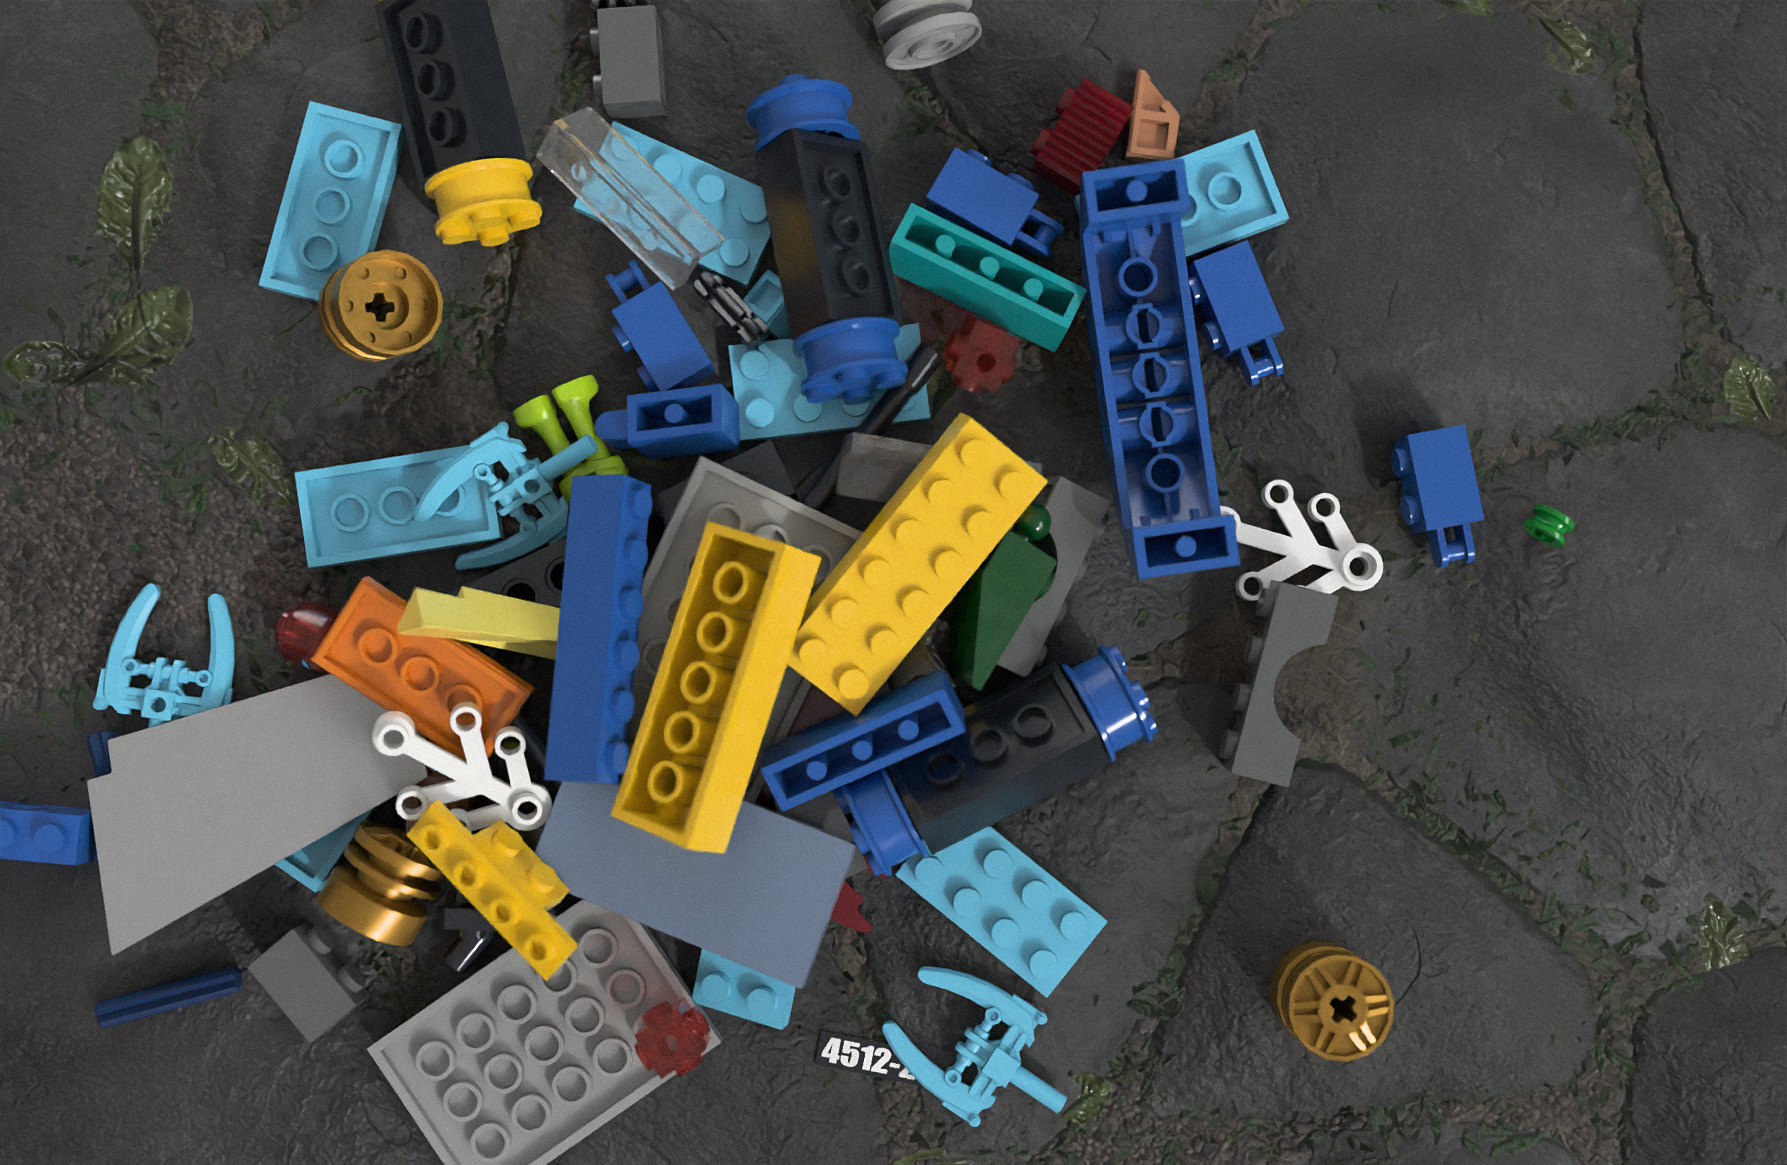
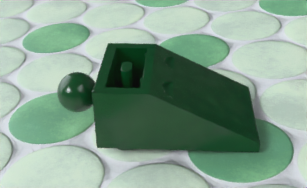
[948,502,1058,691]

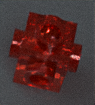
[943,313,1021,394]
[634,997,711,1079]

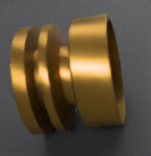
[317,249,443,362]
[318,820,448,946]
[1270,941,1394,1062]

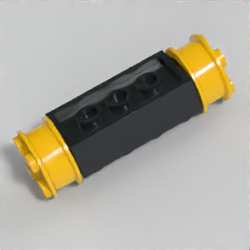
[375,0,542,246]

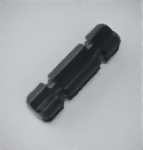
[693,271,770,348]

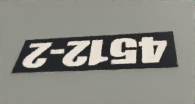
[815,1031,926,1086]

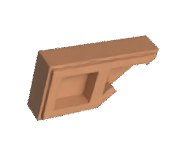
[1124,69,1180,163]

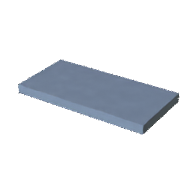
[535,753,858,989]

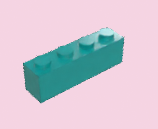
[888,203,1087,353]

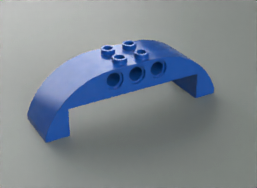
[1079,158,1240,579]

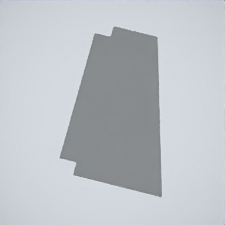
[87,674,427,955]

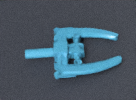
[414,422,599,570]
[93,583,235,728]
[882,966,1067,1127]

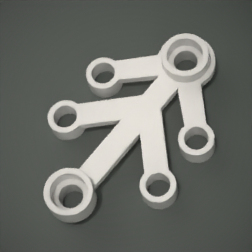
[1220,479,1383,601]
[372,702,552,833]

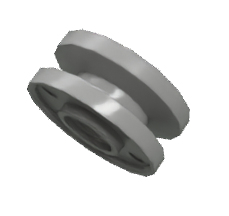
[873,0,982,70]

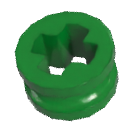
[1523,504,1575,548]

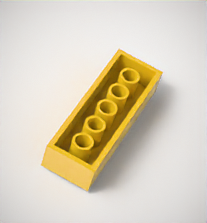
[787,412,1048,716]
[610,521,821,853]

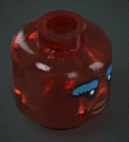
[275,602,340,672]

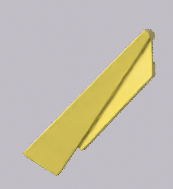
[397,586,560,660]

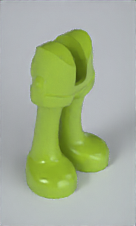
[512,375,629,503]

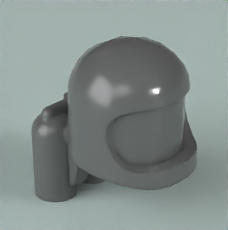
[886,612,957,691]

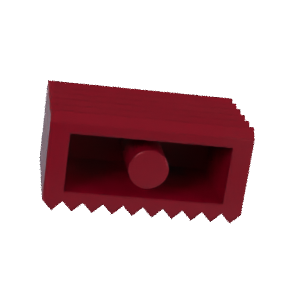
[1030,78,1134,196]

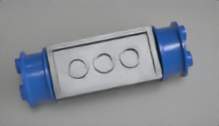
[746,74,908,405]
[832,644,1158,877]

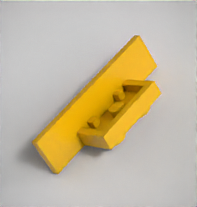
[407,799,579,981]

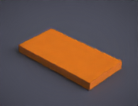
[311,576,535,761]

